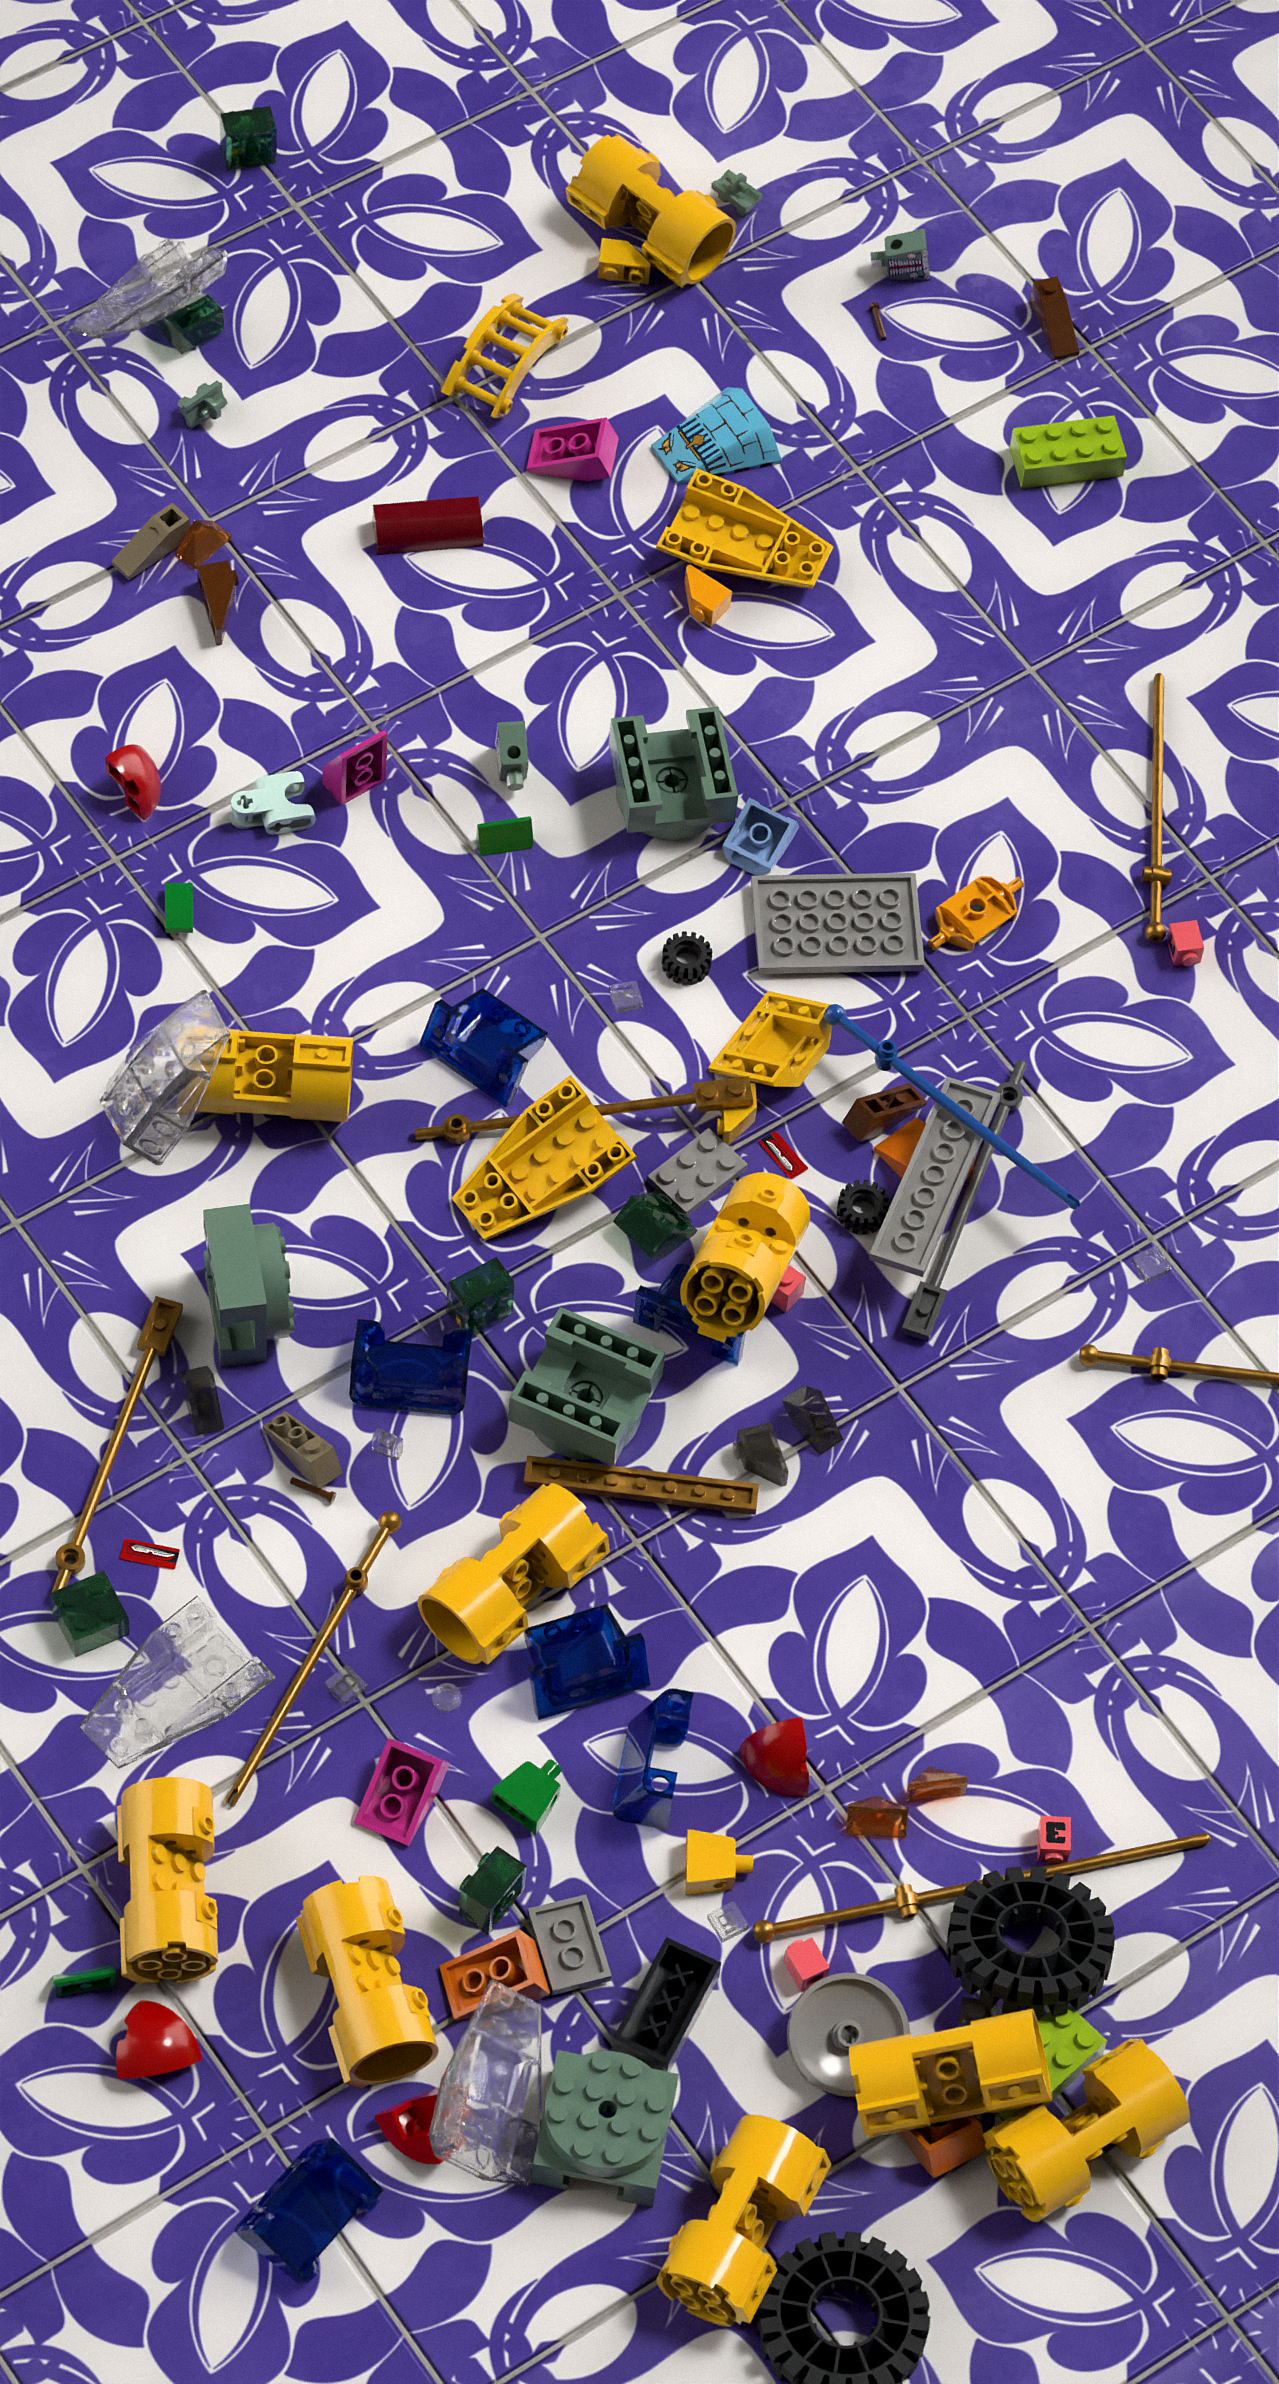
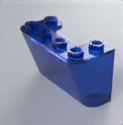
[611,1688,694,1830]

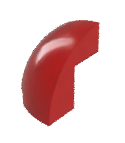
[105,744,161,821]
[739,1717,809,1797]
[116,2000,203,2079]
[374,2083,462,2164]

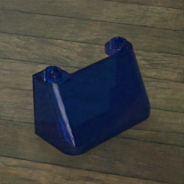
[349,1319,473,1415]
[234,2137,384,2283]

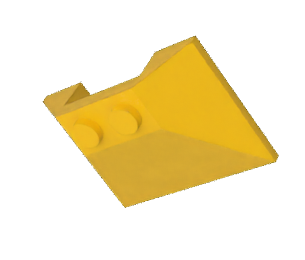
[708,991,832,1087]

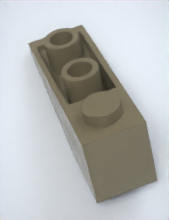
[112,503,190,580]
[262,1411,343,1489]

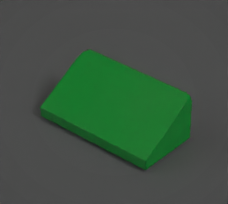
[476,816,533,856]
[52,1965,116,1997]

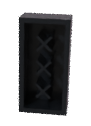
[611,1937,721,2072]

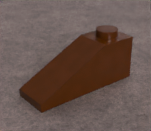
[1030,276,1079,360]
[197,560,239,646]
[842,1083,927,1142]

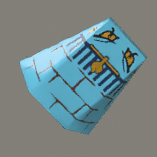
[651,387,782,485]

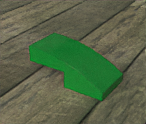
[165,883,193,933]

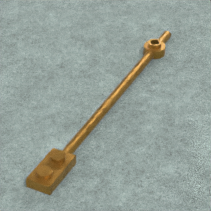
[414,1076,753,1144]
[50,1296,183,1600]

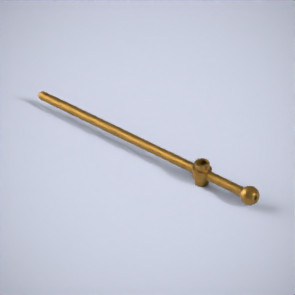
[1141,673,1172,943]
[1079,1344,1279,1384]
[225,1511,402,1807]

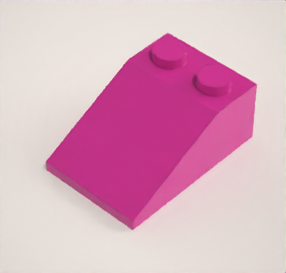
[527,417,619,481]
[322,730,388,806]
[354,1738,450,1846]

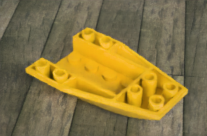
[656,468,833,588]
[452,1075,637,1241]

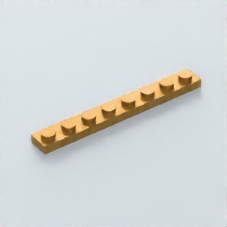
[523,1455,759,1515]

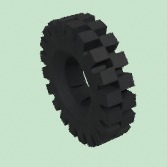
[946,1866,1115,2018]
[757,2231,931,2384]

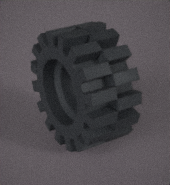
[661,931,712,985]
[837,1179,889,1235]

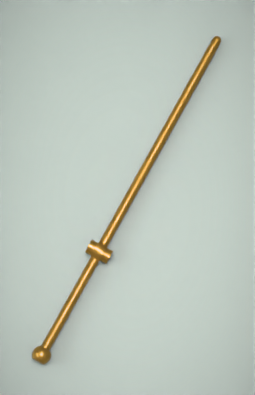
[752,1833,1211,1943]

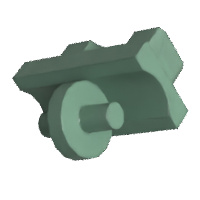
[711,169,763,217]
[177,380,228,428]

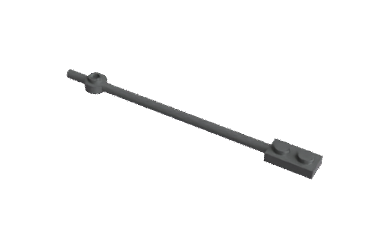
[901,1060,1027,1342]

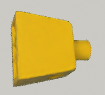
[685,1829,753,1895]

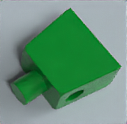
[491,1759,562,1835]

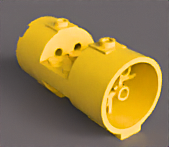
[566,133,736,287]
[176,1026,354,1122]
[680,1172,810,1343]
[418,1483,610,1665]
[117,1777,218,1984]
[296,1875,439,2088]
[849,2009,1052,2138]
[982,2038,1190,2222]
[657,2115,831,2327]

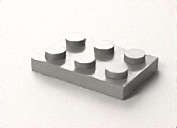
[647,1128,748,1218]
[527,1894,612,1995]

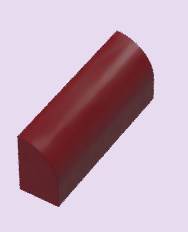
[372,496,483,555]

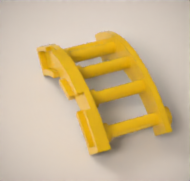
[441,293,569,418]

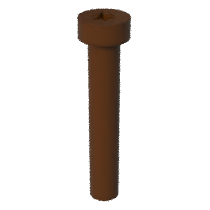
[869,302,887,341]
[290,1477,336,1504]

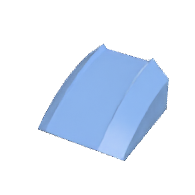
[722,798,799,876]

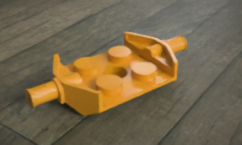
[927,876,1024,951]

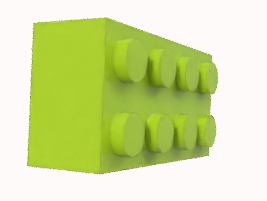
[1010,415,1127,489]
[996,2005,1107,2120]

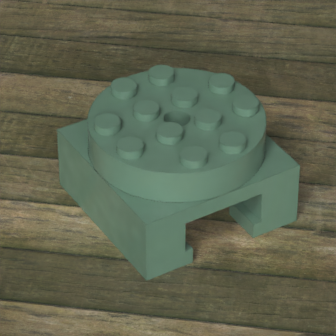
[609,706,738,840]
[203,1204,295,1367]
[508,1307,665,1466]
[531,2050,679,2207]

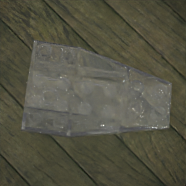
[68,239,228,339]
[99,990,230,1165]
[79,1596,276,1769]
[429,1980,542,2186]

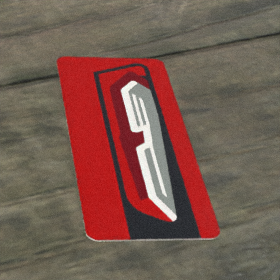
[759,1131,808,1179]
[120,1539,180,1569]

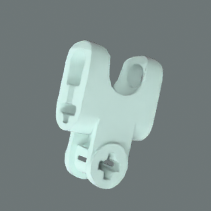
[230,771,316,835]

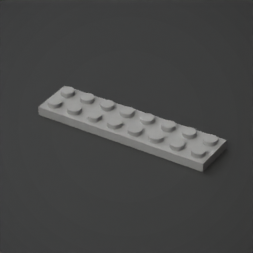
[869,1077,1000,1277]

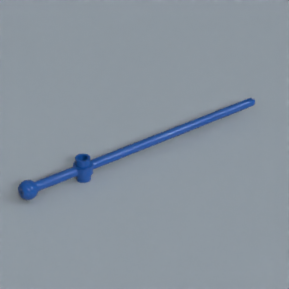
[824,1004,1080,1210]

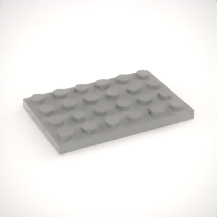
[751,873,925,974]

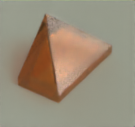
[176,520,232,570]
[905,1767,968,1803]
[846,1796,908,1838]

